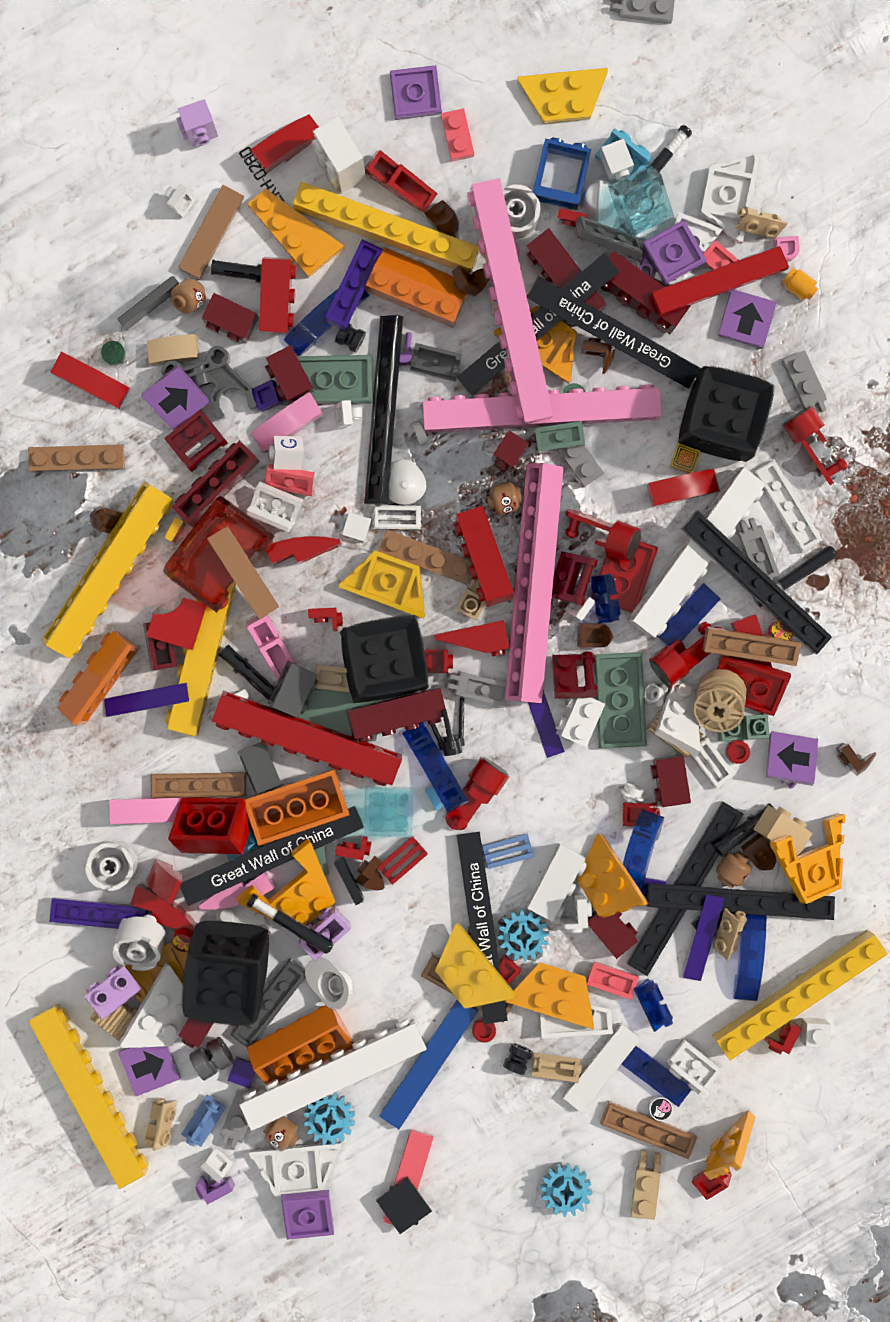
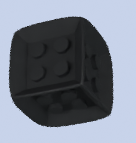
[678,366,774,462]
[340,615,429,703]
[182,921,269,1025]

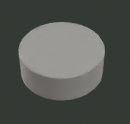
[411,421,428,445]

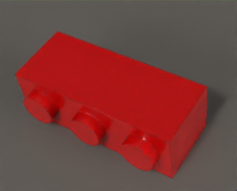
[259,257,297,333]

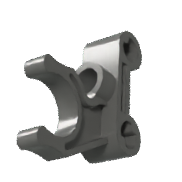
[162,346,257,420]

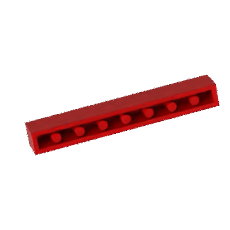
[212,690,402,786]

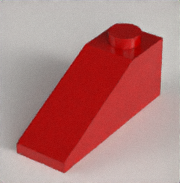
[434,620,510,657]

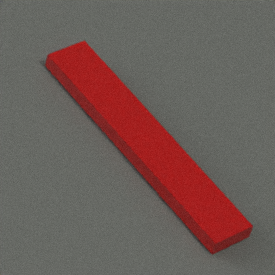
[651,246,789,316]

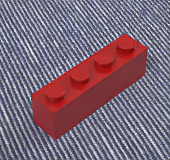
[453,506,514,607]

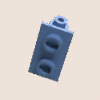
[181,1094,227,1147]

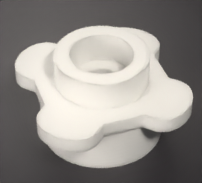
[644,682,668,707]
[620,783,644,803]

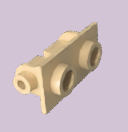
[735,206,788,239]
[713,909,747,961]
[531,1052,582,1083]
[145,1098,177,1151]

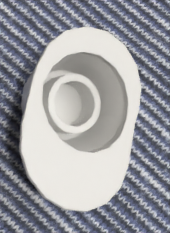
[579,179,618,228]
[305,957,353,1010]

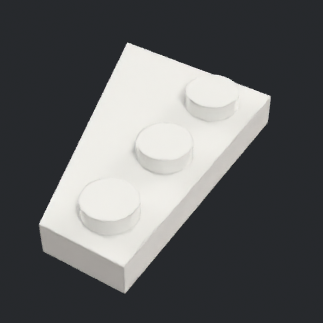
[654,212,723,286]
[655,681,701,756]
[539,1004,613,1039]

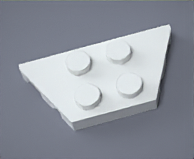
[700,153,761,244]
[119,963,188,1048]
[249,1141,341,1198]

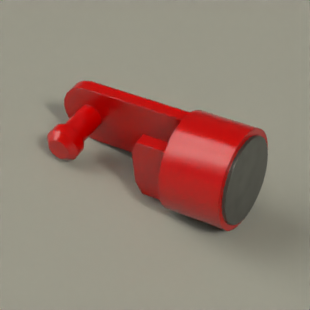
[782,406,848,486]
[565,509,641,562]
[649,622,723,687]
[445,757,510,830]

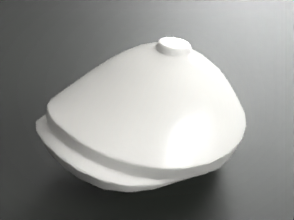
[388,459,426,506]

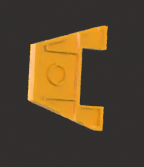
[770,813,845,904]
[236,838,336,925]

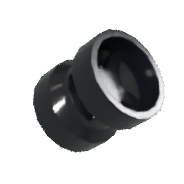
[335,323,366,353]
[503,1043,533,1075]

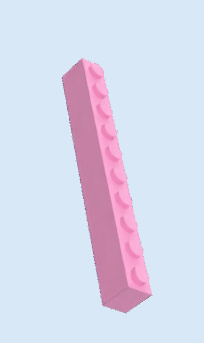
[467,178,553,425]
[423,384,662,433]
[505,463,563,703]

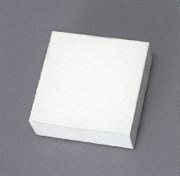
[342,512,372,542]

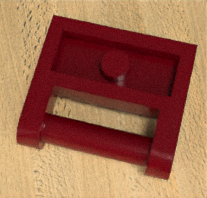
[164,409,228,472]
[552,551,598,606]
[552,651,598,699]

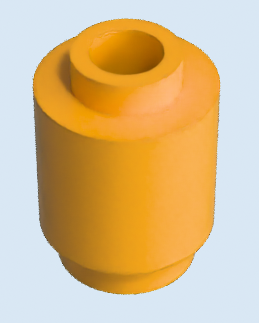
[782,267,818,301]

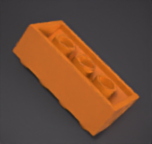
[366,248,468,328]
[57,631,140,726]
[244,769,350,846]
[246,1005,354,1084]

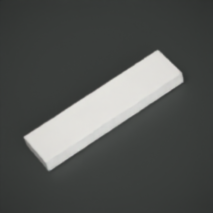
[753,460,822,553]
[563,1023,641,1113]

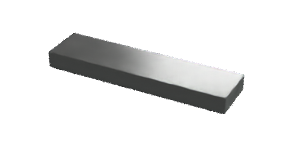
[231,959,306,1047]

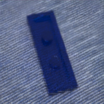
[656,583,721,646]
[621,1045,692,1107]

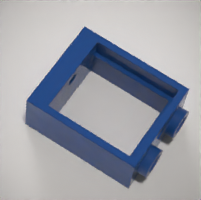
[533,137,591,211]

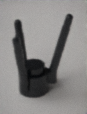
[430,697,465,756]

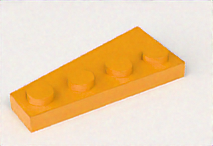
[248,189,345,278]

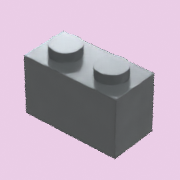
[268,660,318,718]

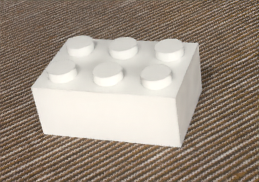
[312,116,366,193]

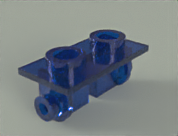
[591,573,621,623]
[634,979,673,1032]

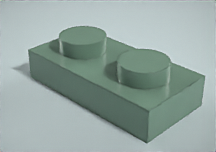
[535,421,585,453]

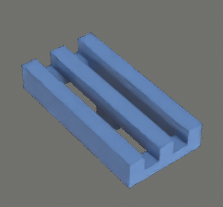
[482,833,534,869]

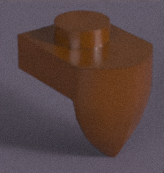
[424,200,459,238]
[451,266,490,297]
[581,338,615,374]
[90,506,123,534]
[577,623,614,647]
[835,743,876,776]
[741,833,777,871]
[355,856,385,891]

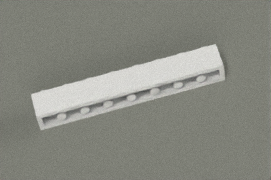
[627,467,766,637]
[239,1019,427,1131]

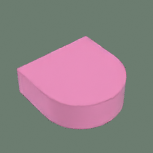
[773,236,800,262]

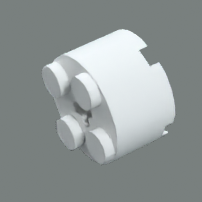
[503,184,540,239]
[85,840,138,891]
[112,915,166,971]

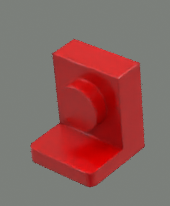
[557,208,588,239]
[308,607,343,631]
[425,649,453,673]
[622,802,660,828]
[335,835,372,860]
[764,1021,802,1055]
[692,1168,732,1200]

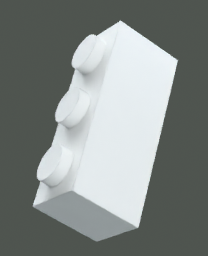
[527,843,587,922]

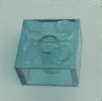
[608,165,674,237]
[364,787,413,837]

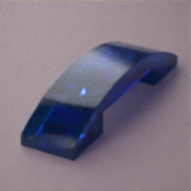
[283,288,370,356]
[402,722,469,813]
[623,809,665,906]
[733,914,767,1001]

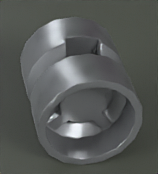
[189,1036,234,1081]

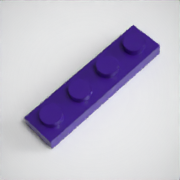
[324,239,383,331]
[49,897,148,929]

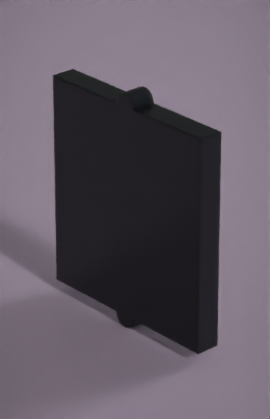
[376,1177,432,1234]

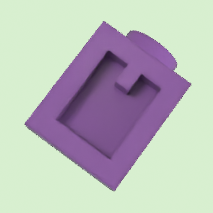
[195,1175,235,1205]

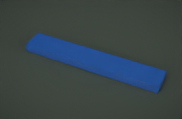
[379,999,478,1130]

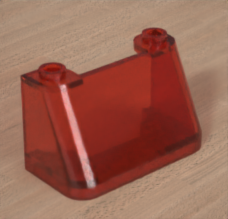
[163,496,275,613]

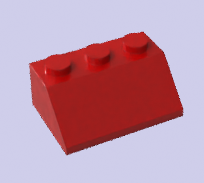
[168,798,249,855]

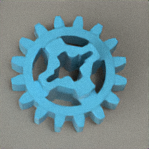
[498,909,549,962]
[304,1092,355,1145]
[540,1163,592,1217]

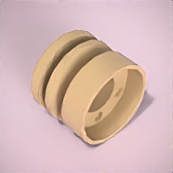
[694,669,747,732]

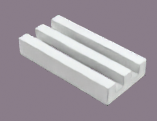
[373,505,421,530]
[689,737,735,789]

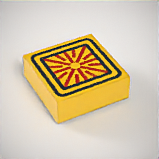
[670,443,700,473]
[164,517,187,544]

